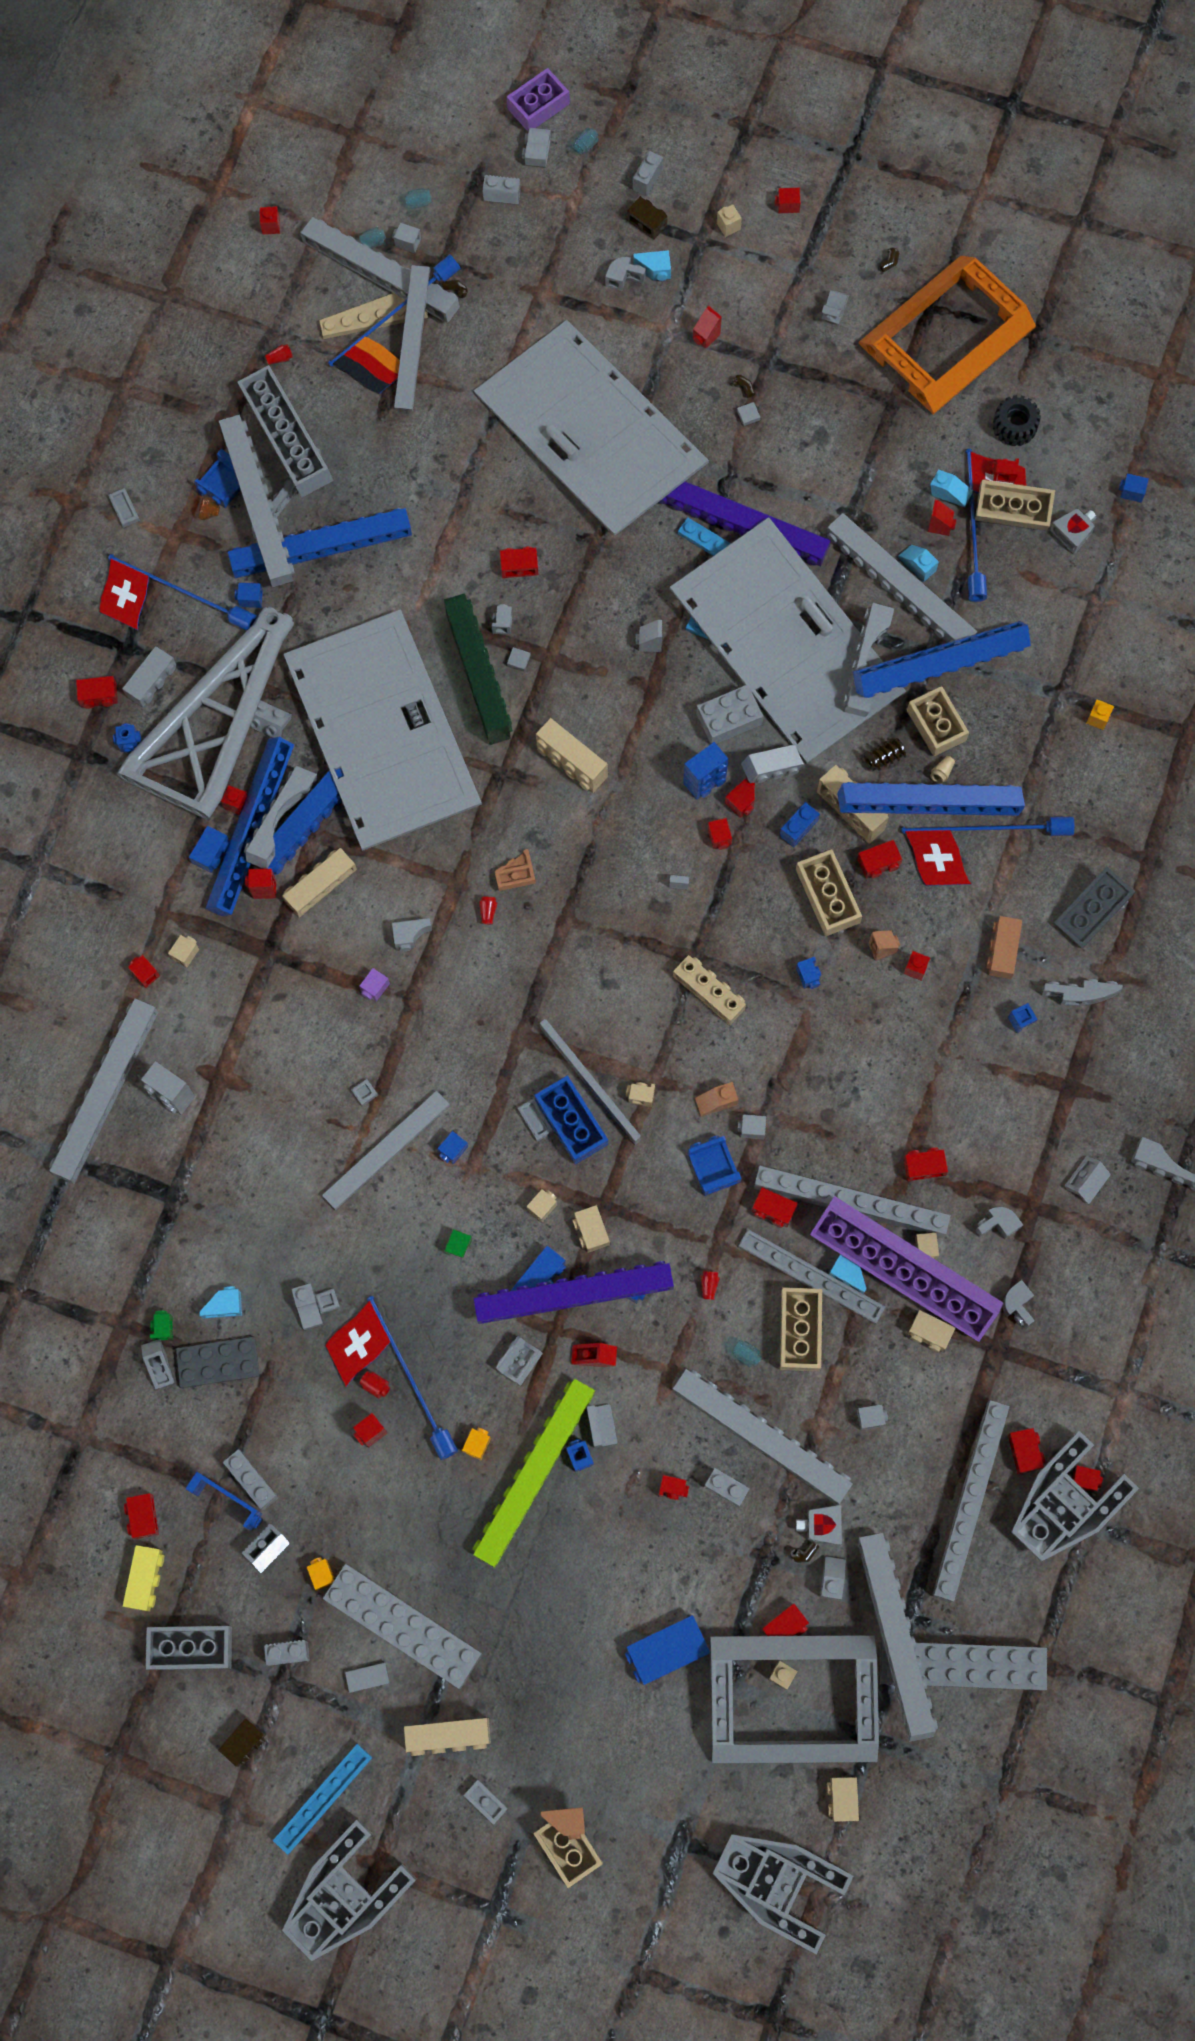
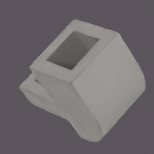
[605,257,646,291]
[822,290,849,324]
[975,1207,1023,1239]
[1002,1280,1034,1328]

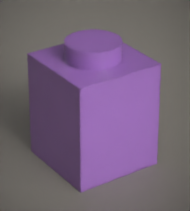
[360,968,390,1002]

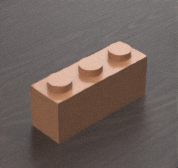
[986,916,1022,979]

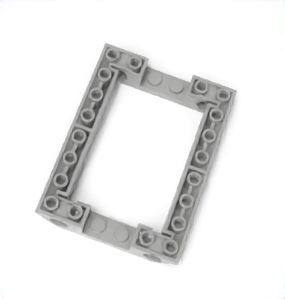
[710,1635,879,1763]

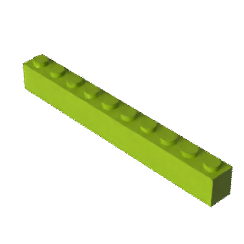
[472,1379,595,1568]

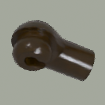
[880,247,900,272]
[442,280,468,298]
[732,375,755,398]
[790,1541,819,1563]

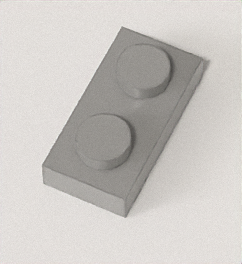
[463,1780,508,1825]

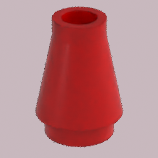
[265,344,293,365]
[479,897,498,925]
[701,1271,720,1300]

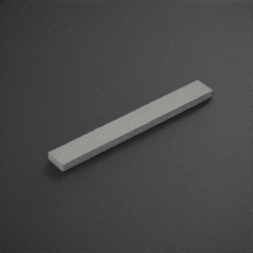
[394,265,430,411]
[540,1019,641,1145]
[322,1091,450,1210]
[738,1229,885,1325]

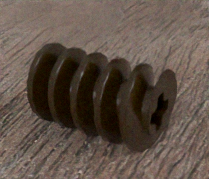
[864,738,907,772]

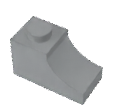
[392,918,432,952]
[292,1283,323,1330]
[141,1339,175,1389]

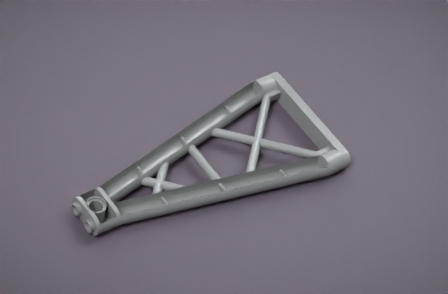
[117,607,294,819]

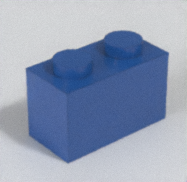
[780,802,820,848]
[189,826,230,873]

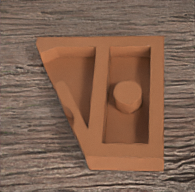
[495,849,536,891]

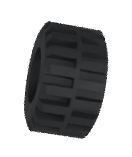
[993,395,1041,446]

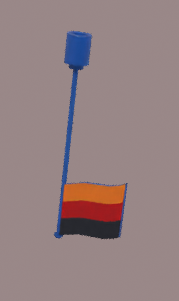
[328,254,461,394]

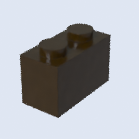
[627,196,668,240]
[218,1718,267,1767]

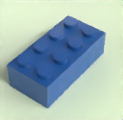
[535,1075,608,1165]

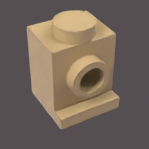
[626,1082,655,1107]

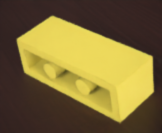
[123,1545,165,1612]

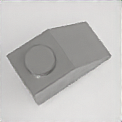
[636,620,662,652]
[820,1557,846,1601]

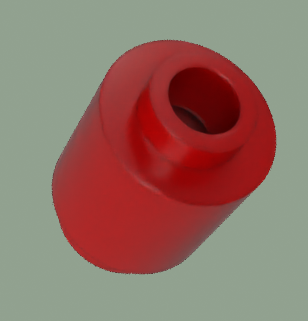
[359,1371,390,1399]

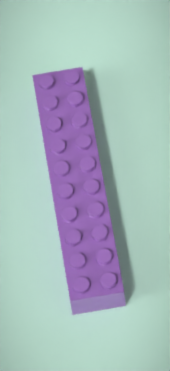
[810,1196,1003,1342]

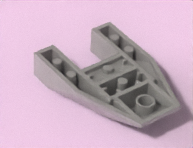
[1012,1431,1139,1561]
[282,1819,417,1961]
[713,1834,853,1955]

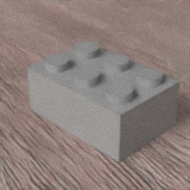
[696,685,763,744]
[141,1061,195,1115]

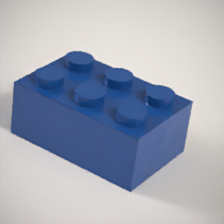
[683,742,728,800]

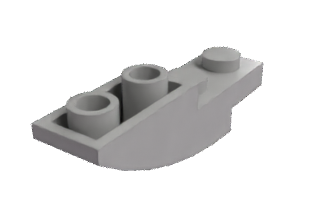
[1042,979,1123,1006]

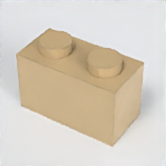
[572,1205,610,1253]
[908,1310,955,1352]
[827,1777,859,1822]

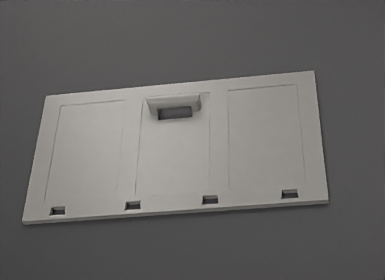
[474,320,709,536]
[670,518,906,764]
[284,609,482,851]

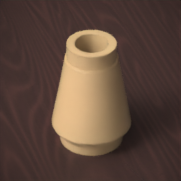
[930,756,955,784]

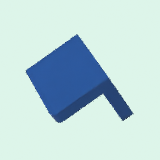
[1008,1003,1038,1033]

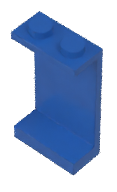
[186,1472,262,1531]
[625,1615,710,1685]

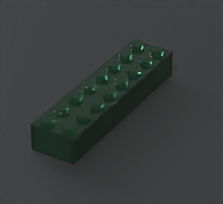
[444,593,513,745]

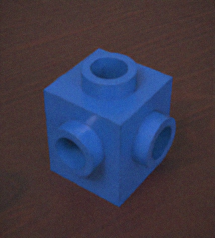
[113,724,141,752]

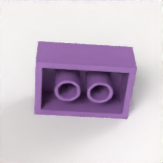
[507,68,570,132]

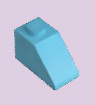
[633,250,671,281]
[930,469,973,507]
[898,545,939,582]
[829,1254,866,1294]
[200,1287,242,1319]

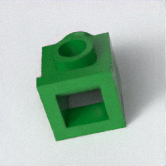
[150,1311,173,1341]

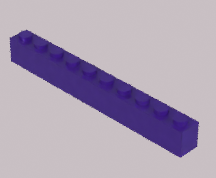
[659,482,831,567]
[474,1261,674,1324]

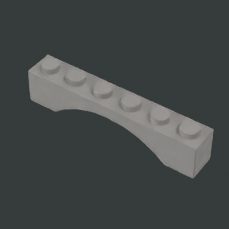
[843,603,894,717]
[244,766,317,869]
[1131,1137,1195,1191]

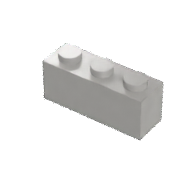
[122,646,176,707]
[741,744,804,783]
[223,1449,279,1511]

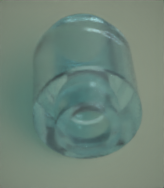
[573,128,599,154]
[405,188,432,209]
[359,226,386,249]
[732,1340,762,1367]

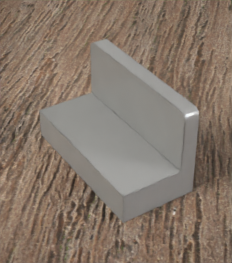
[1065,1156,1111,1204]
[587,1404,617,1448]

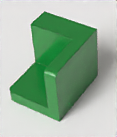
[445,1229,472,1258]

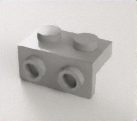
[250,700,292,738]
[496,1336,543,1386]

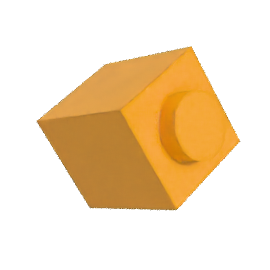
[1086,699,1114,730]
[462,1427,491,1460]
[307,1557,335,1591]

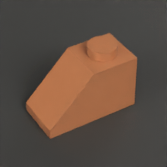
[869,931,900,961]
[695,1082,739,1117]
[541,1807,585,1840]

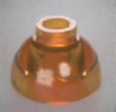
[198,495,220,520]

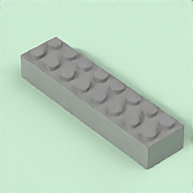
[238,365,334,498]
[323,1564,483,1690]
[880,1641,1047,1691]

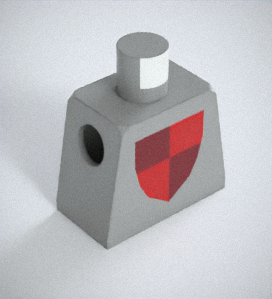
[1050,509,1097,554]
[796,1505,842,1546]

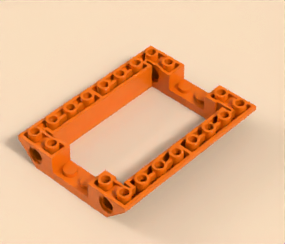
[858,256,1036,415]

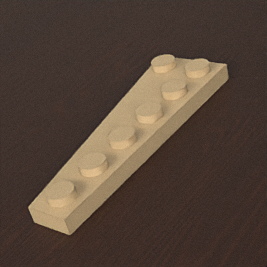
[319,293,428,339]

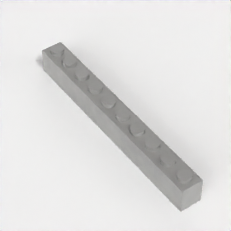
[300,217,460,323]
[219,415,295,587]
[826,513,977,643]
[49,999,158,1184]
[754,1166,951,1238]
[672,1369,853,1505]
[932,1400,1010,1603]
[858,1533,938,1742]

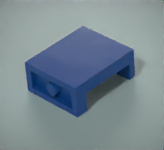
[194,449,241,508]
[688,1135,741,1196]

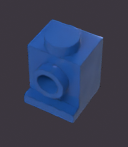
[796,957,821,989]
[566,1439,594,1472]

